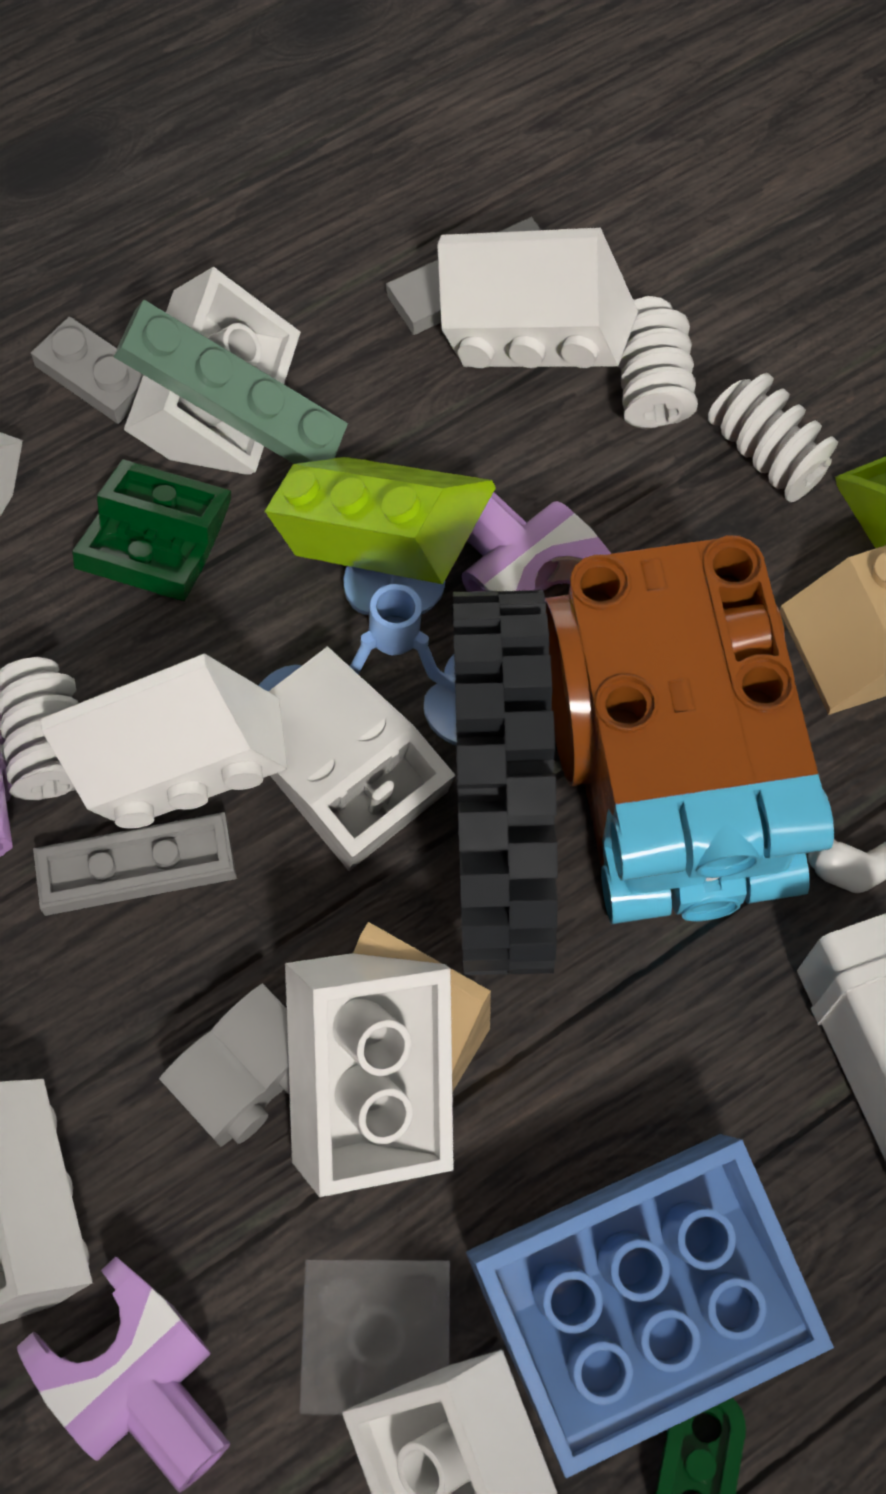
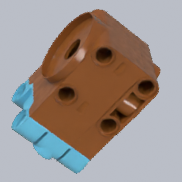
[545,536,834,924]

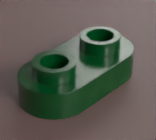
[655,1397,746,1494]

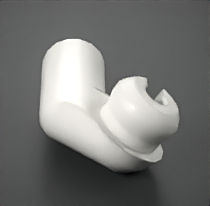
[808,839,886,893]

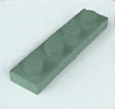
[113,300,348,464]

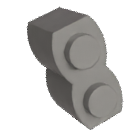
[159,983,290,1147]

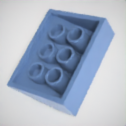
[466,1134,834,1478]

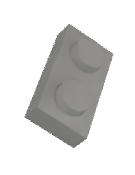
[31,316,143,424]

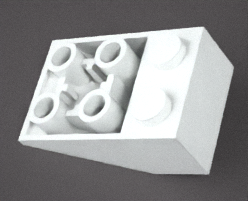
[268,646,455,871]

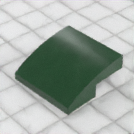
[72,459,231,602]

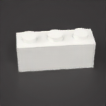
[438,228,638,368]
[124,267,300,475]
[41,654,288,828]
[285,953,453,1197]
[0,1079,92,1324]
[342,1350,557,1494]

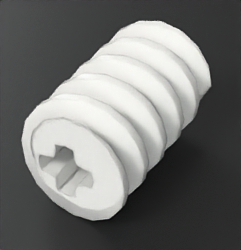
[619,296,698,428]
[708,373,838,502]
[0,657,78,800]

